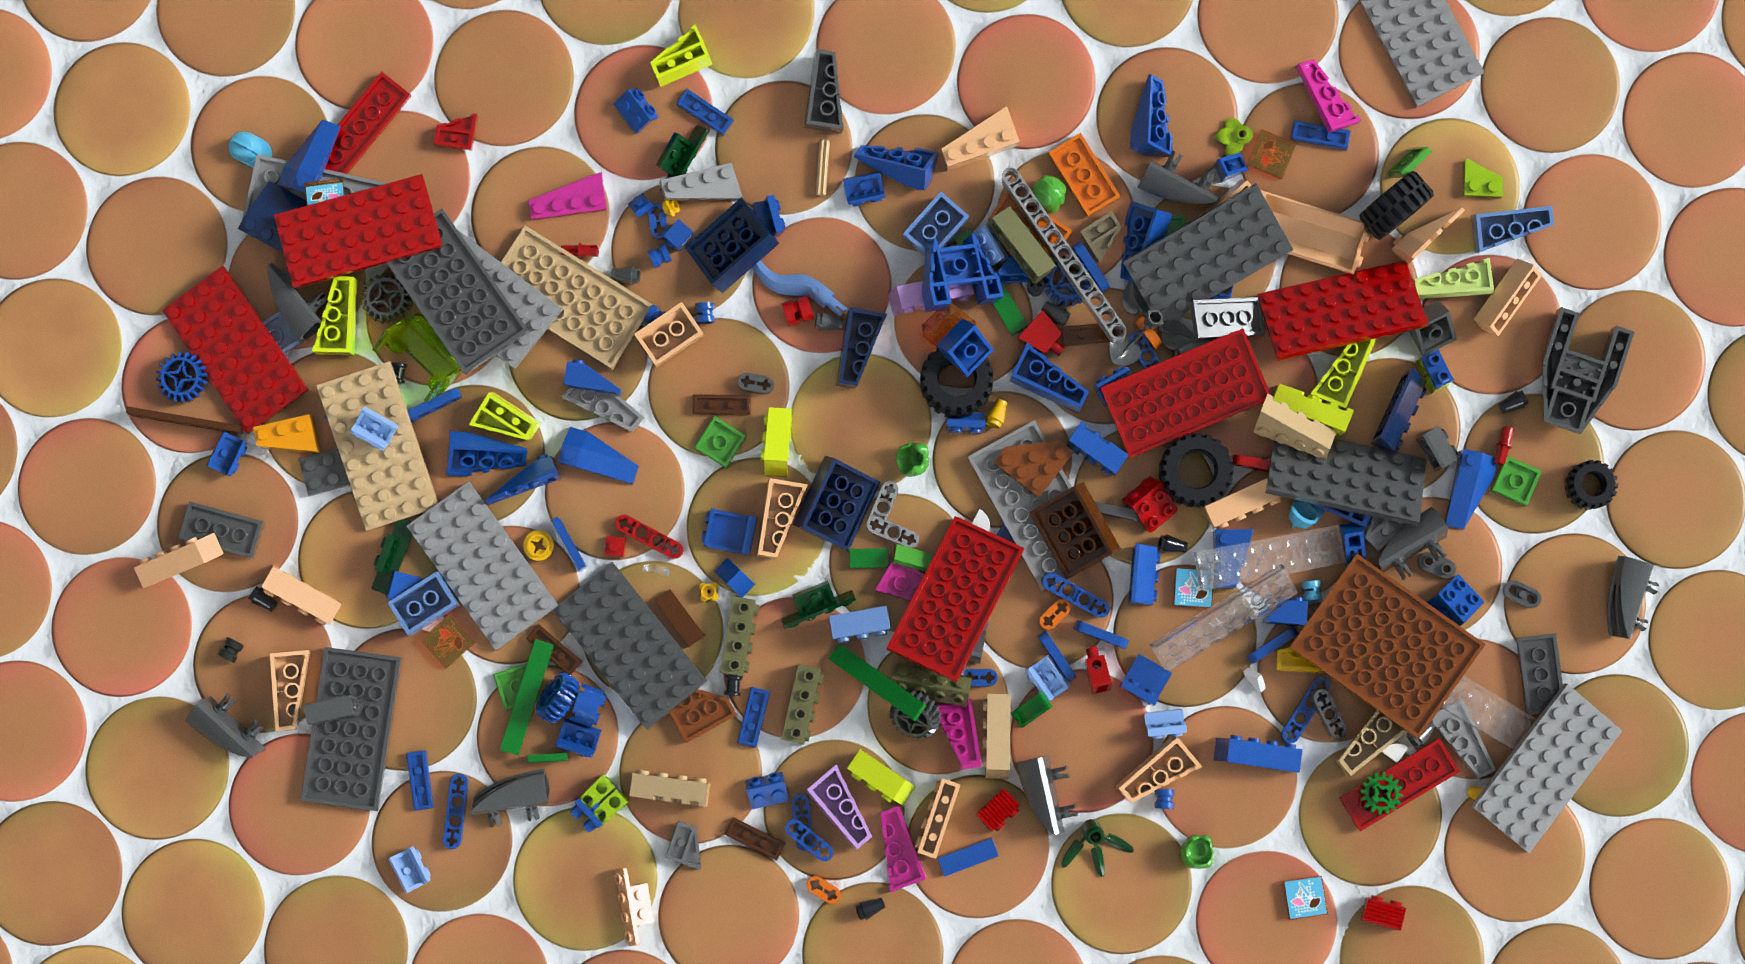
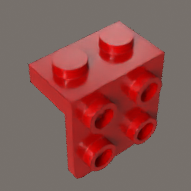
[1122,476,1178,533]

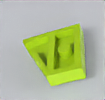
[1463,159,1503,198]

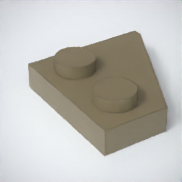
[1079,211,1122,262]

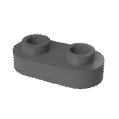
[1417,552,1456,579]
[1503,580,1541,608]

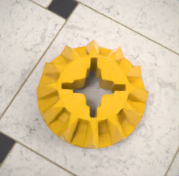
[523,530,555,561]

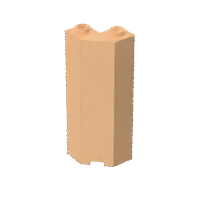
[1261,190,1371,274]

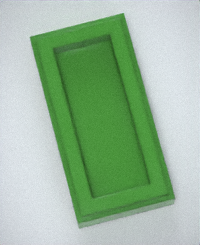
[893,544,933,572]

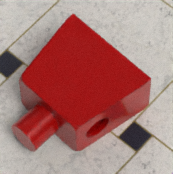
[1018,310,1065,356]
[1085,646,1112,694]

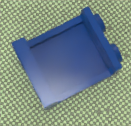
[701,508,758,556]

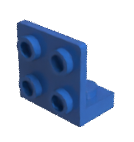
[1426,574,1484,626]
[1119,654,1172,706]

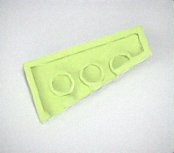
[1414,258,1494,299]

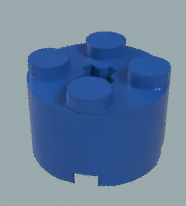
[569,683,606,727]

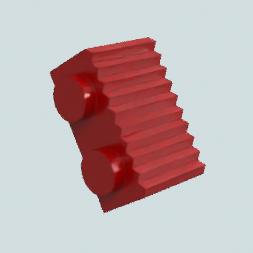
[976,788,1020,832]
[1360,895,1406,931]

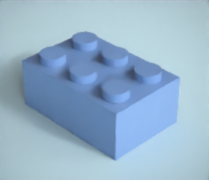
[903,192,969,257]
[387,571,460,636]
[829,606,891,643]

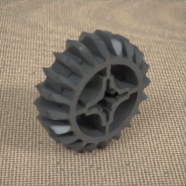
[361,273,412,324]
[889,690,941,740]

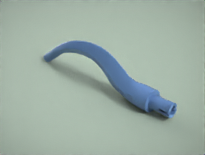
[753,260,848,317]

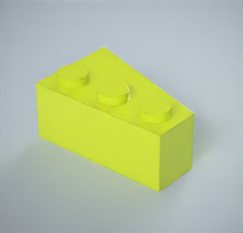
[650,24,713,87]
[469,392,541,440]
[761,407,792,477]
[847,749,916,806]

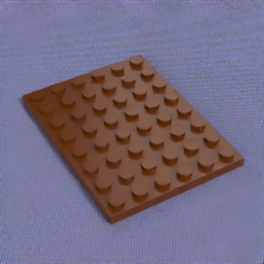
[1289,554,1486,739]

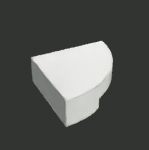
[972,509,990,531]
[1243,668,1266,692]
[1382,744,1408,763]

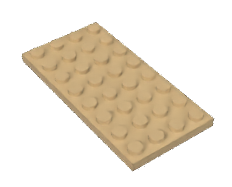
[501,225,652,370]
[316,361,439,531]

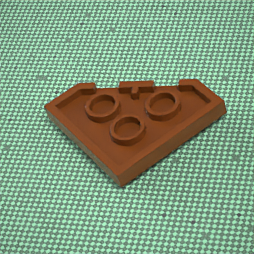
[993,440,1074,498]
[670,689,737,743]

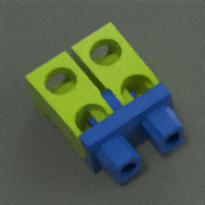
[1415,349,1454,394]
[570,774,630,832]

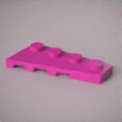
[529,172,607,220]
[880,806,927,892]

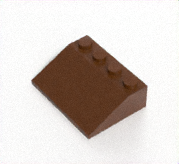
[1029,482,1121,580]

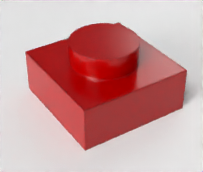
[604,536,626,557]

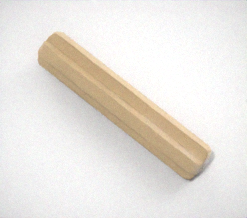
[816,140,830,196]

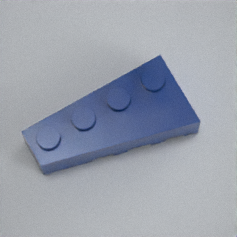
[1213,735,1303,773]

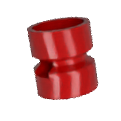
[781,295,814,327]

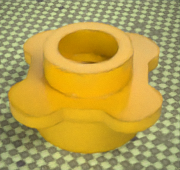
[662,200,680,217]
[699,582,719,602]

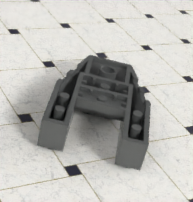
[1543,307,1634,434]

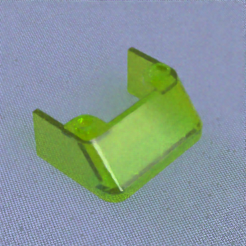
[372,313,463,403]

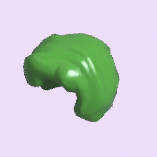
[1033,175,1066,213]
[896,442,929,477]
[1180,834,1214,869]

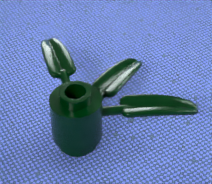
[1062,819,1134,877]

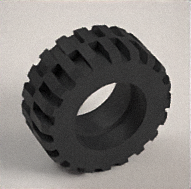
[1359,171,1434,240]
[920,347,993,419]
[1159,433,1234,508]

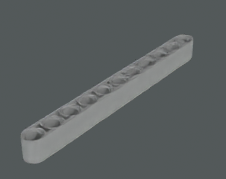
[1002,167,1126,344]

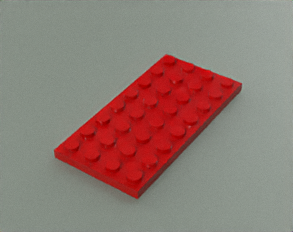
[274,174,443,289]
[1257,260,1428,361]
[162,266,309,434]
[1100,328,1271,458]
[887,516,1024,683]

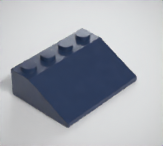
[238,181,308,254]
[685,197,779,293]
[1371,368,1427,453]
[793,456,880,551]

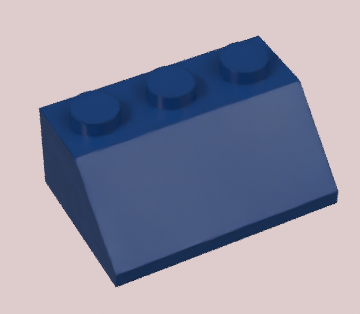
[1128,544,1160,606]

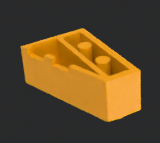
[253,414,321,454]

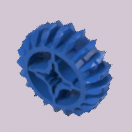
[1043,255,1093,307]
[155,352,208,403]
[536,673,580,723]

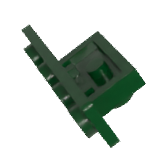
[656,125,709,192]
[372,519,412,594]
[781,581,856,629]

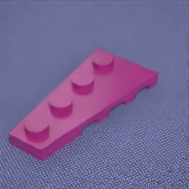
[1296,59,1362,133]
[875,560,925,601]
[935,699,982,770]

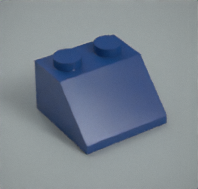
[936,318,994,377]
[1263,597,1308,627]

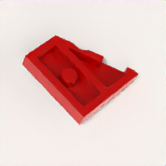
[434,114,478,151]

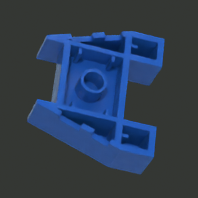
[922,233,1004,312]

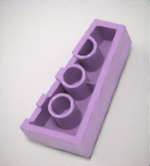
[888,281,974,316]
[805,765,872,851]

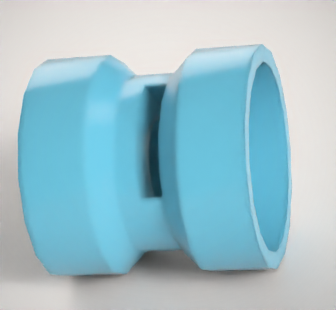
[1301,580,1322,601]

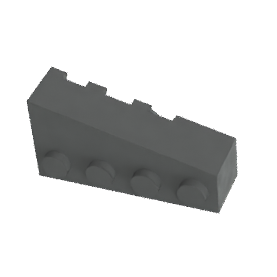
[804,49,844,134]

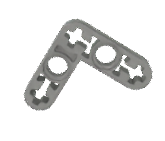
[867,481,919,548]

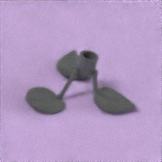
[1109,282,1196,366]

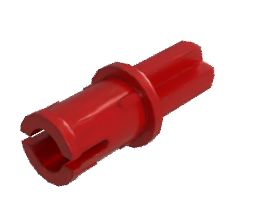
[561,243,599,258]
[1494,426,1515,465]

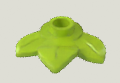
[1214,118,1253,156]

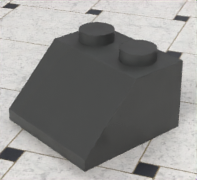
[1409,300,1457,356]
[1416,426,1458,472]

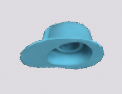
[228,132,272,168]
[1288,500,1324,529]

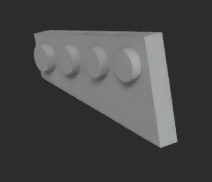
[659,163,743,200]
[562,387,645,432]
[1432,700,1496,779]

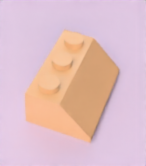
[634,302,704,367]

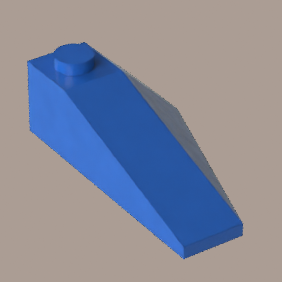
[1130,74,1173,157]
[278,119,341,195]
[854,145,939,190]
[1120,201,1173,283]
[557,427,638,484]
[446,431,527,476]
[1445,449,1497,529]
[485,454,561,505]

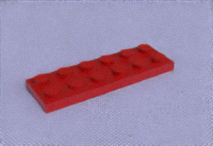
[325,71,412,174]
[1339,738,1460,831]

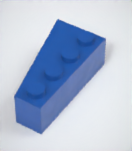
[1010,342,1089,414]

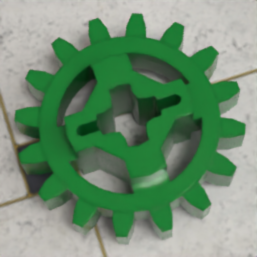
[1359,772,1403,815]

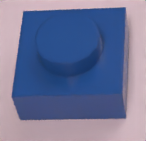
[628,193,653,218]

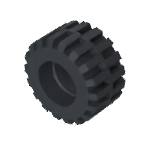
[1565,460,1618,510]

